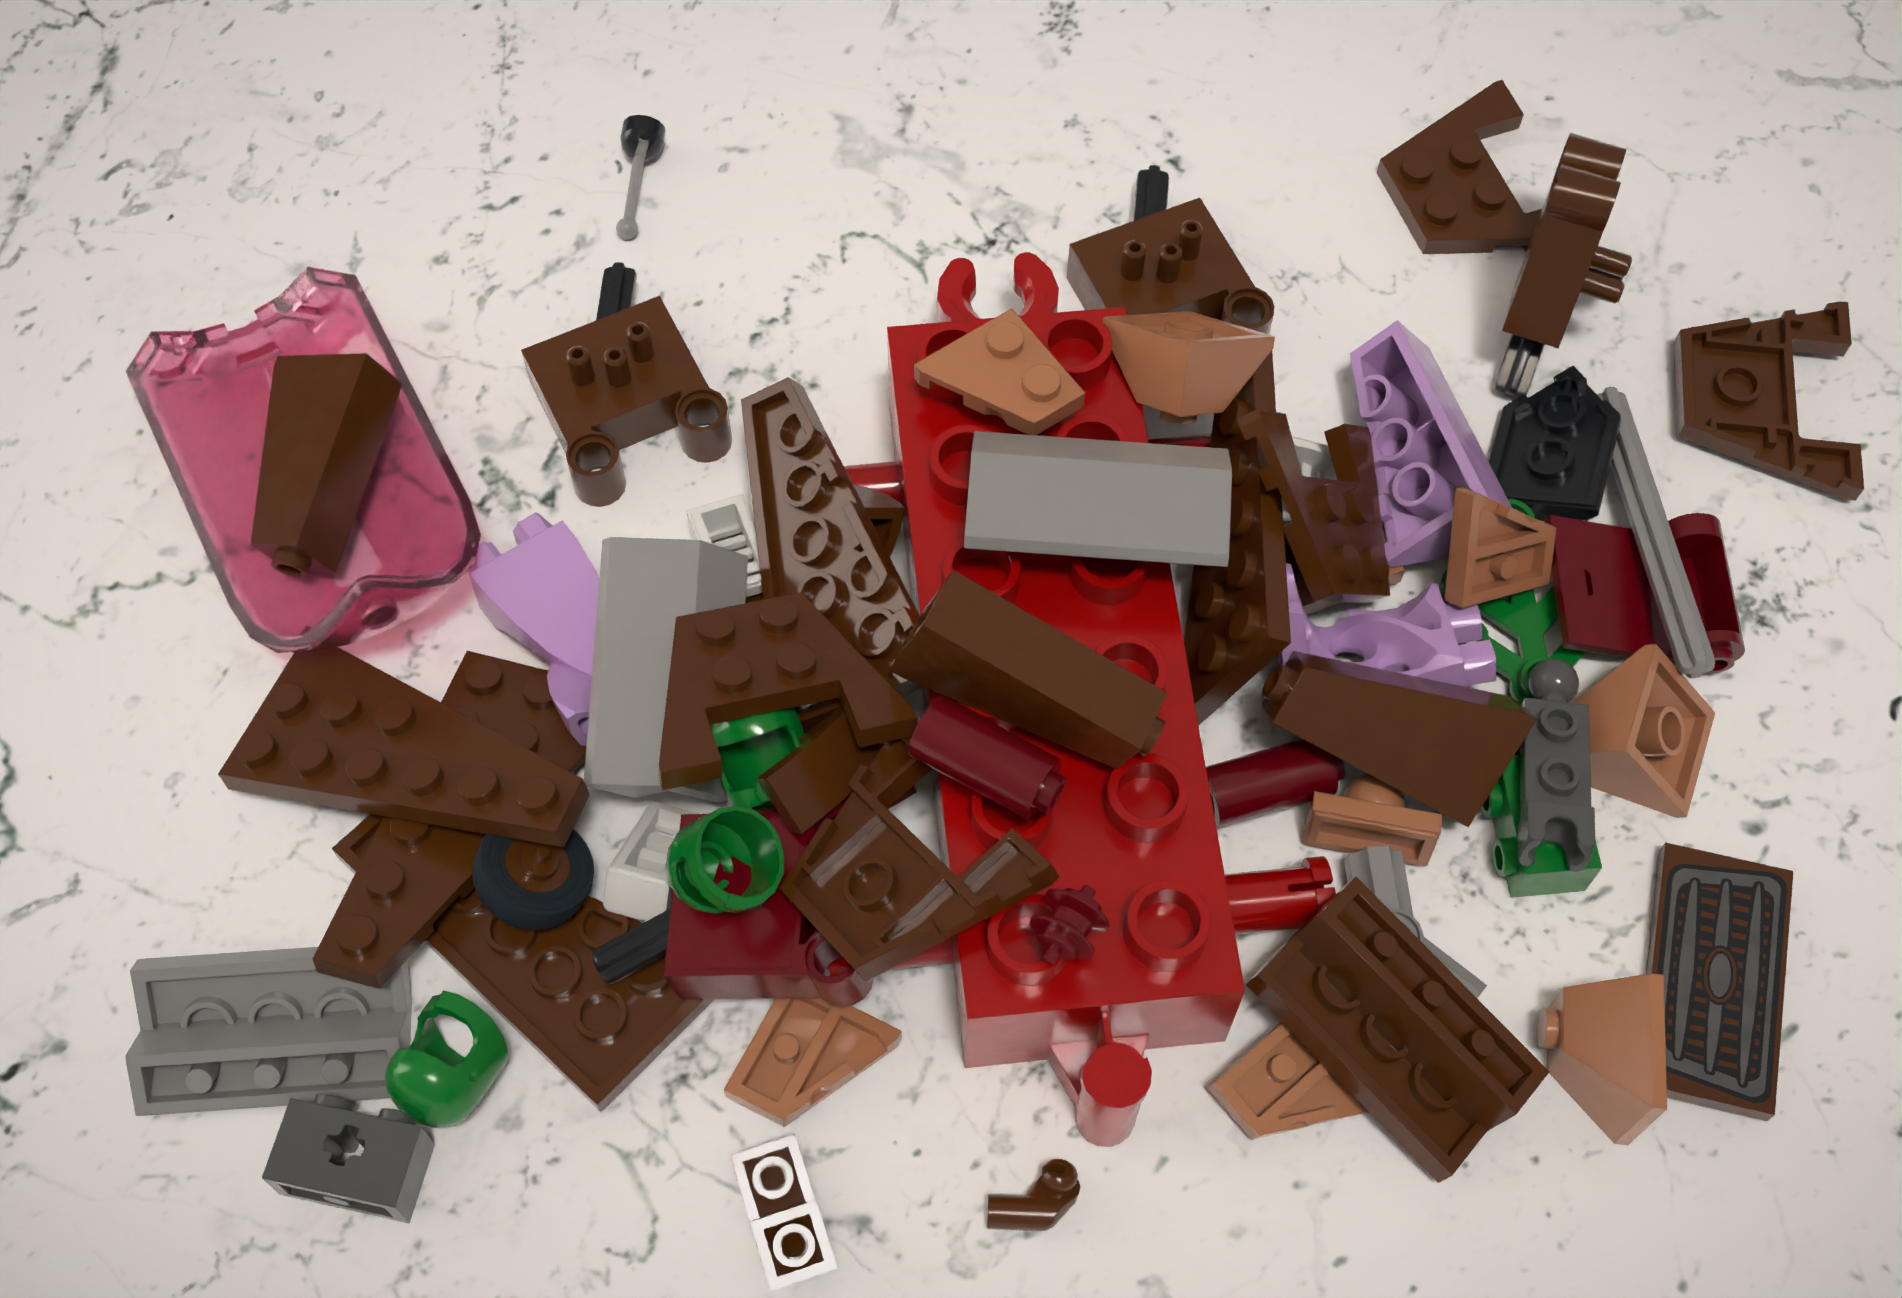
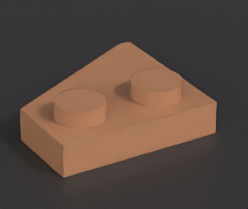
[914,308,1085,435]
[1444,487,1556,608]
[724,998,902,1127]
[1207,1022,1369,1140]

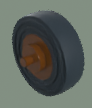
[472,829,594,930]

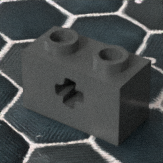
[262,1094,435,1224]

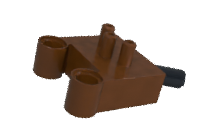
[1494,132,1632,398]
[1066,165,1275,334]
[521,262,732,507]

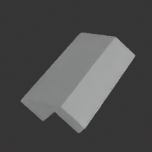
[964,431,1232,567]
[584,537,748,803]
[125,947,412,1116]

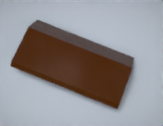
[1246,876,1549,1183]

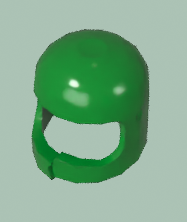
[710,707,805,808]
[665,805,784,914]
[385,990,508,1128]

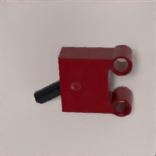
[592,801,874,1007]

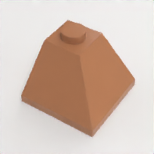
[1103,311,1275,424]
[1574,644,1715,818]
[1537,973,1667,1146]

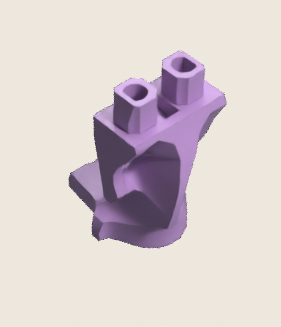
[1275,563,1496,687]

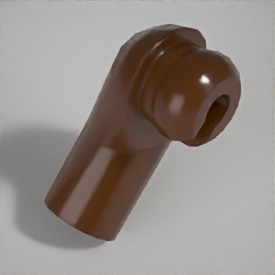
[987,1159,1080,1231]

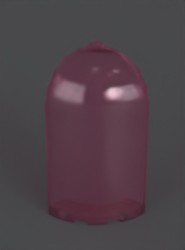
[125,267,481,653]

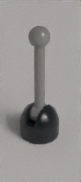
[616,115,666,239]

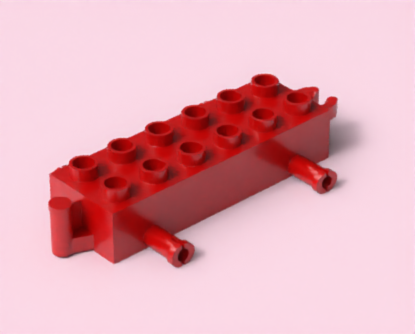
[829,252,1336,1147]

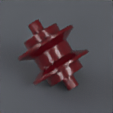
[1030,885,1110,964]

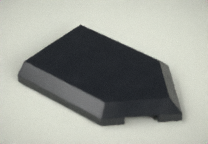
[1489,365,1621,521]

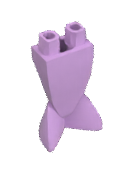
[464,512,599,746]

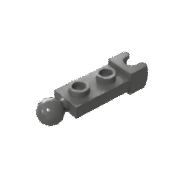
[1518,659,1595,872]

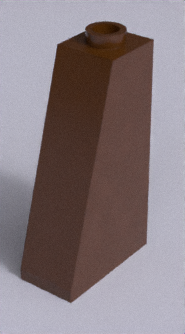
[250,353,403,578]
[890,570,1168,769]
[1261,651,1537,827]

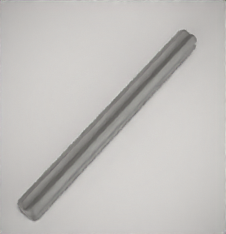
[1597,387,1715,678]

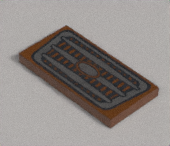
[1646,842,1793,1121]

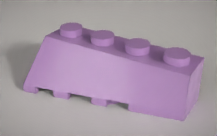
[1350,320,1512,567]

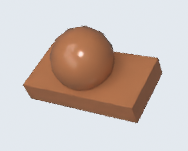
[1302,774,1442,867]

